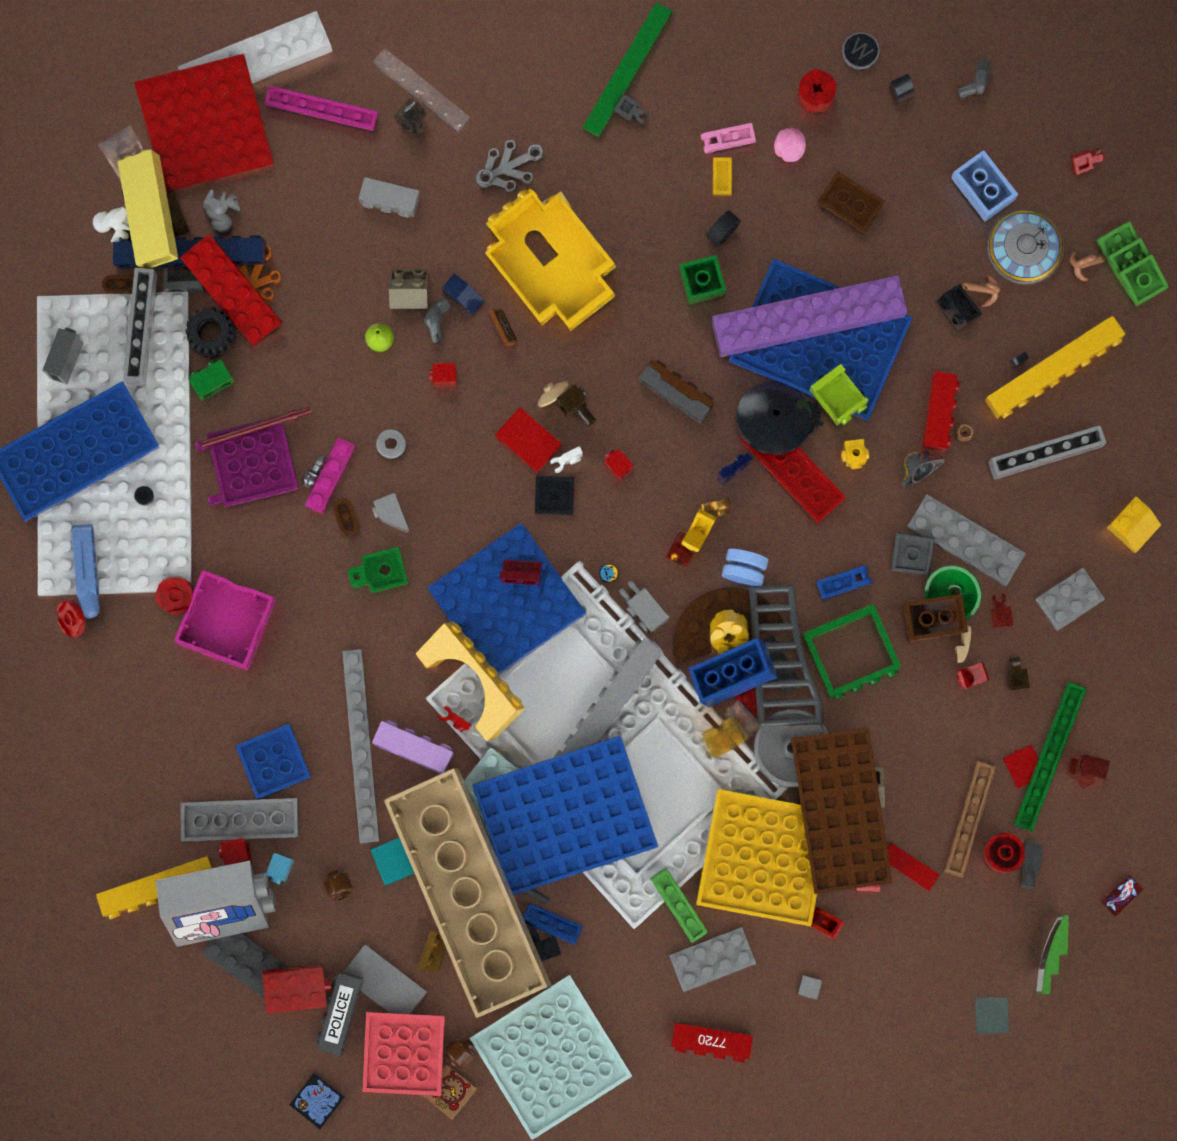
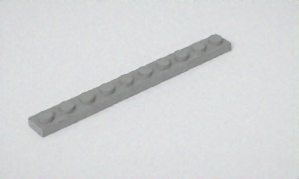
[342,649,380,844]

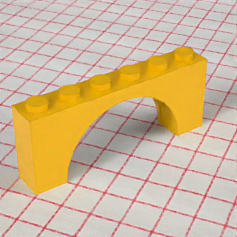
[416,621,525,741]

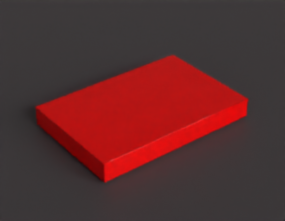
[495,407,562,473]

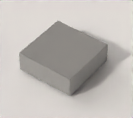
[798,975,822,1000]

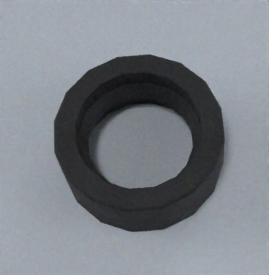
[706,210,741,247]

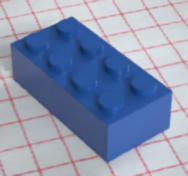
[689,638,778,707]

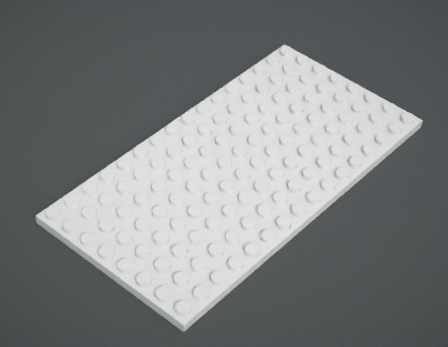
[37,291,192,596]

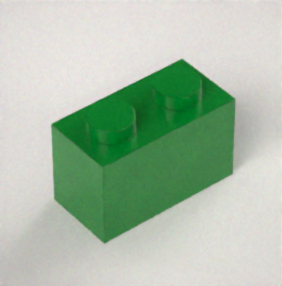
[188,359,234,401]

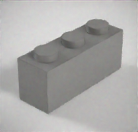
[359,177,420,218]

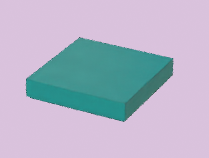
[370,837,415,886]

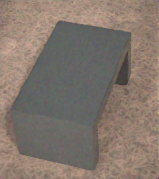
[163,268,204,293]

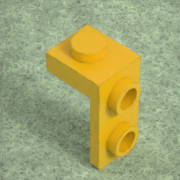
[681,509,717,552]

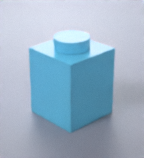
[266,853,294,884]

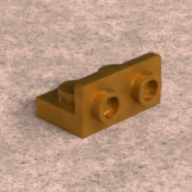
[417,930,446,974]

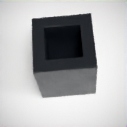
[889,74,915,105]

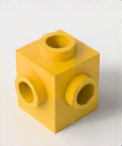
[841,439,869,469]

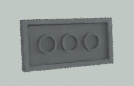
[201,933,288,999]

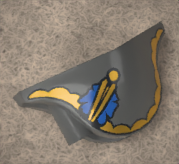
[902,450,944,487]

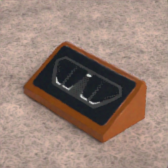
[489,309,518,348]

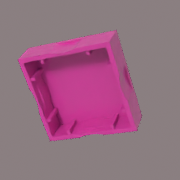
[174,570,277,671]

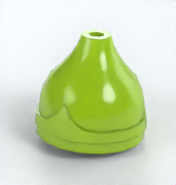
[365,323,394,352]

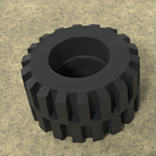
[185,307,236,358]

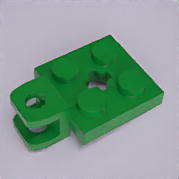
[348,547,408,594]

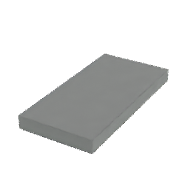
[344,944,427,1014]

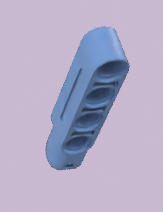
[72,524,100,619]

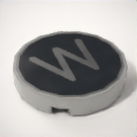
[842,32,880,70]

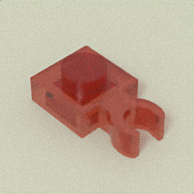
[991,594,1014,628]

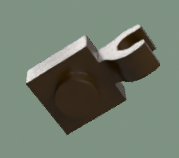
[1007,656,1030,691]

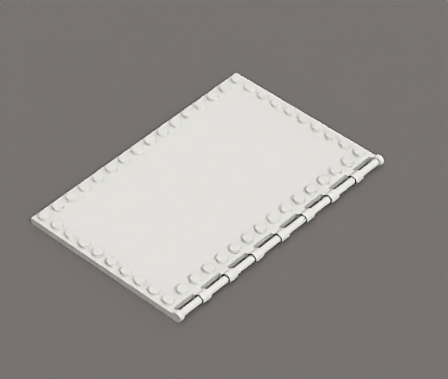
[426,561,789,929]

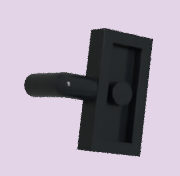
[529,928,561,961]

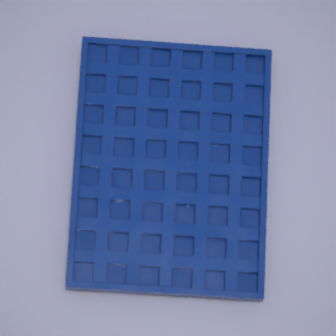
[472,735,659,895]

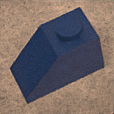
[442,273,485,315]

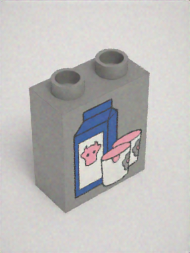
[156,861,276,947]

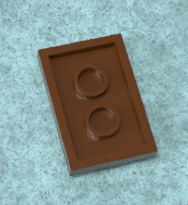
[817,171,885,233]

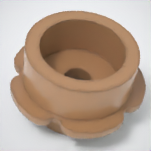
[955,424,974,442]

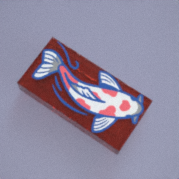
[1101,875,1144,916]

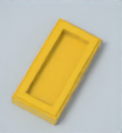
[713,157,732,196]

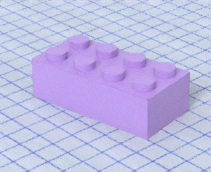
[372,720,455,774]

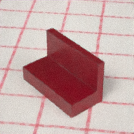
[500,560,542,585]

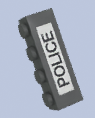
[316,971,364,1056]

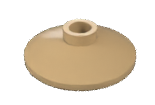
[538,381,570,407]

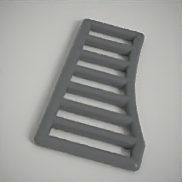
[749,584,824,727]

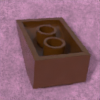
[902,594,968,643]

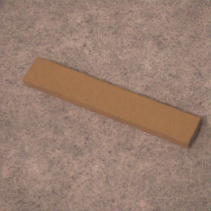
[944,760,996,878]

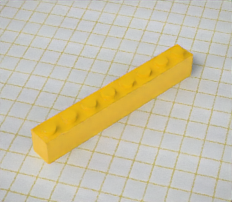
[985,315,1125,419]

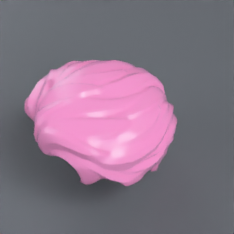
[774,128,806,162]

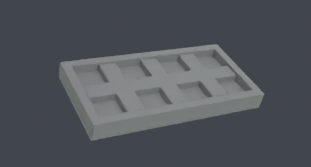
[669,927,756,992]

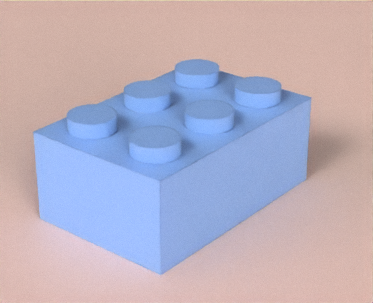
[951,150,1018,222]

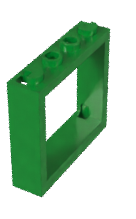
[802,604,901,700]

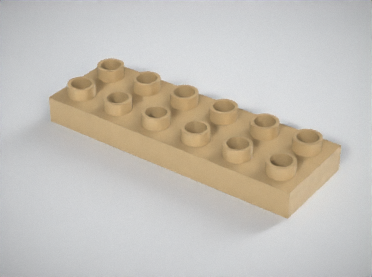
[384,768,552,1018]

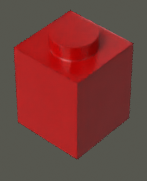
[429,363,457,386]
[604,449,634,481]

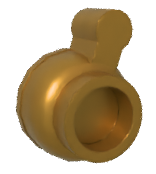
[700,498,730,517]

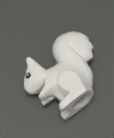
[93,206,130,242]

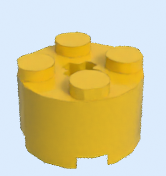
[710,610,749,654]

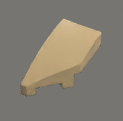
[955,626,971,663]

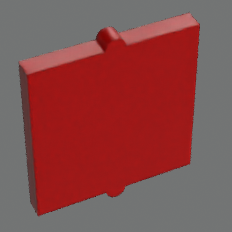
[1003,745,1039,789]

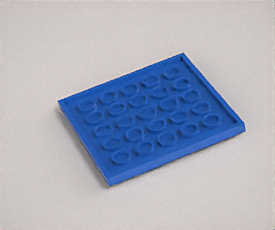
[427,523,587,676]

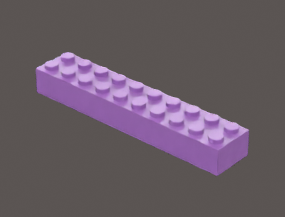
[712,275,907,357]

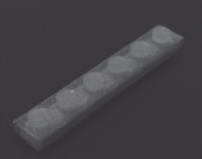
[373,48,471,133]

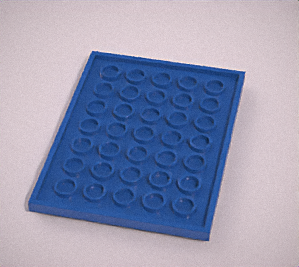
[728,259,912,421]

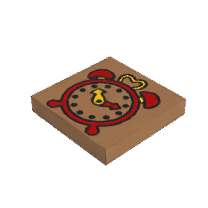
[422,1064,477,1120]

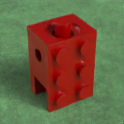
[262,963,331,1014]

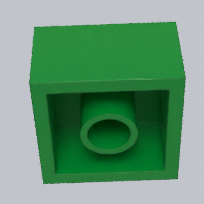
[679,255,726,305]

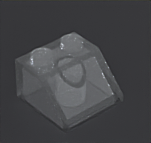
[98,125,145,180]

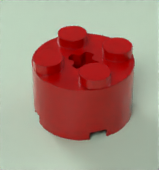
[798,69,837,113]
[983,833,1025,873]

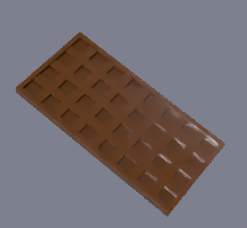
[791,727,892,894]

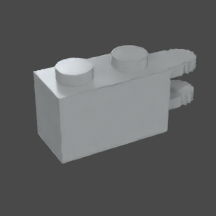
[618,581,669,634]

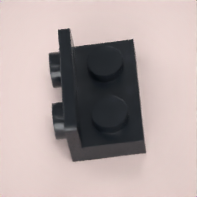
[937,284,982,331]

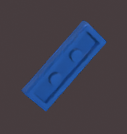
[523,903,583,945]

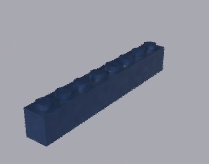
[113,235,266,269]

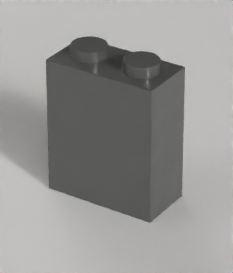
[42,327,83,385]

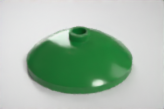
[925,565,982,619]

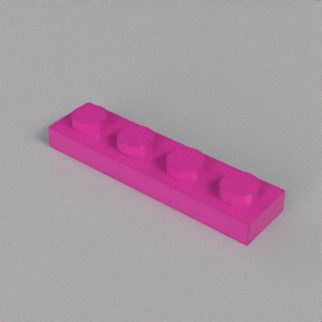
[305,437,356,514]

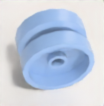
[721,549,769,586]

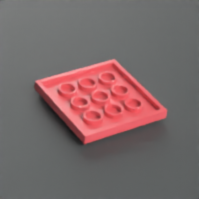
[363,1012,445,1096]

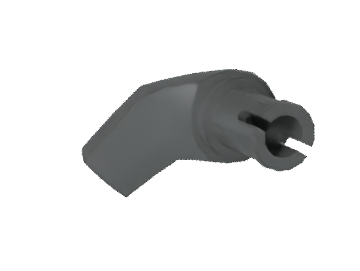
[957,59,990,99]
[424,296,451,342]

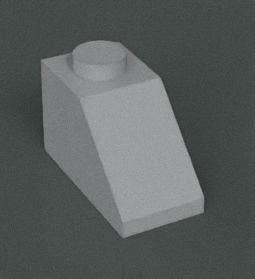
[372,493,409,532]

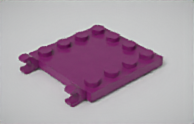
[195,416,299,508]

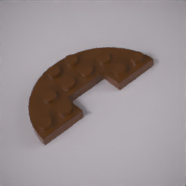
[673,587,784,665]

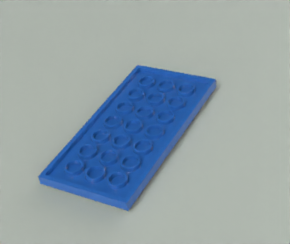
[0,381,160,522]

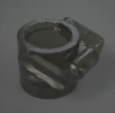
[394,98,427,136]

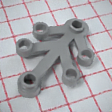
[476,140,543,193]

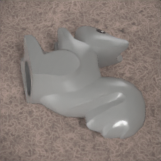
[202,189,241,234]

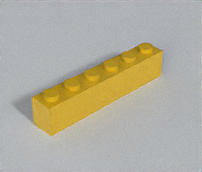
[96,856,214,919]

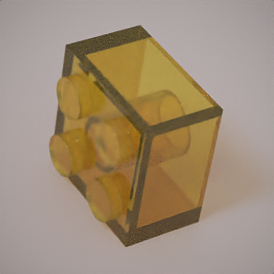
[700,718,748,761]

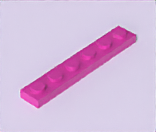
[265,86,378,131]

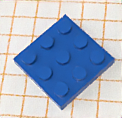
[236,724,311,800]

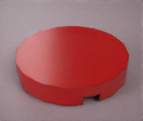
[156,576,194,614]
[56,599,85,637]

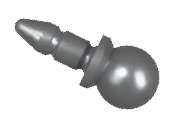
[302,455,324,488]

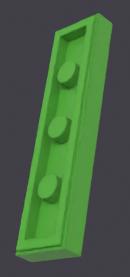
[650,867,708,943]

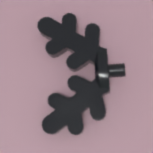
[807,401,824,435]

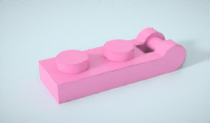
[700,123,756,154]

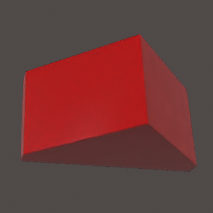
[811,907,845,940]

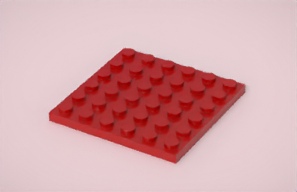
[134,54,274,192]

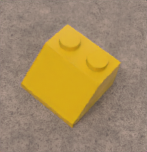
[1107,497,1161,553]

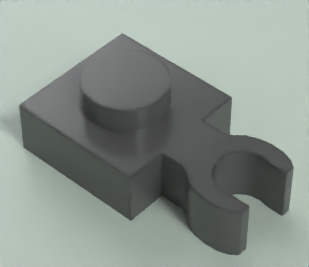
[614,94,649,124]

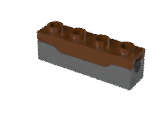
[639,359,714,424]

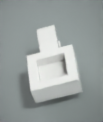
[550,446,583,473]

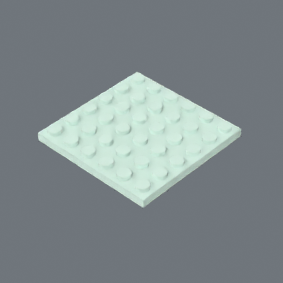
[470,975,632,1140]

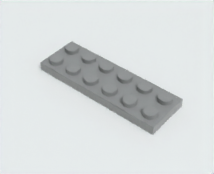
[907,495,1026,587]
[180,798,299,842]

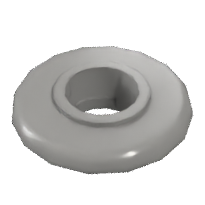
[376,429,406,459]

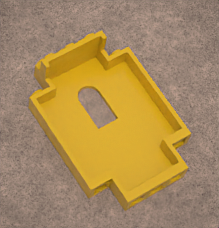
[485,188,616,331]

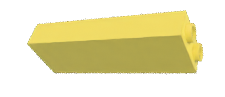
[117,149,178,269]

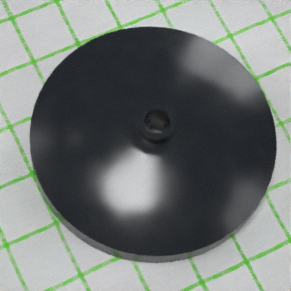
[736,382,812,455]

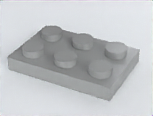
[1035,568,1105,631]

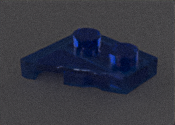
[717,453,753,485]

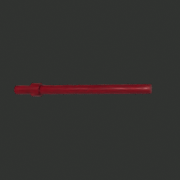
[200,406,312,448]

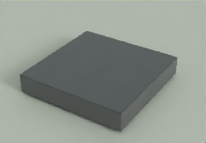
[891,532,935,575]

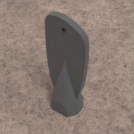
[1020,840,1043,889]

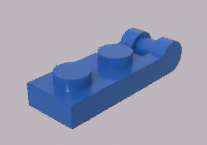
[816,565,873,600]

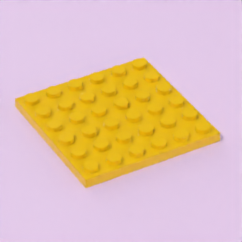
[696,789,817,926]

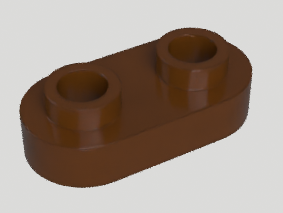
[102,275,134,294]
[333,498,359,536]

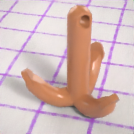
[1070,251,1105,281]
[962,275,1000,307]

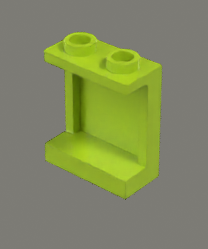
[809,364,869,426]

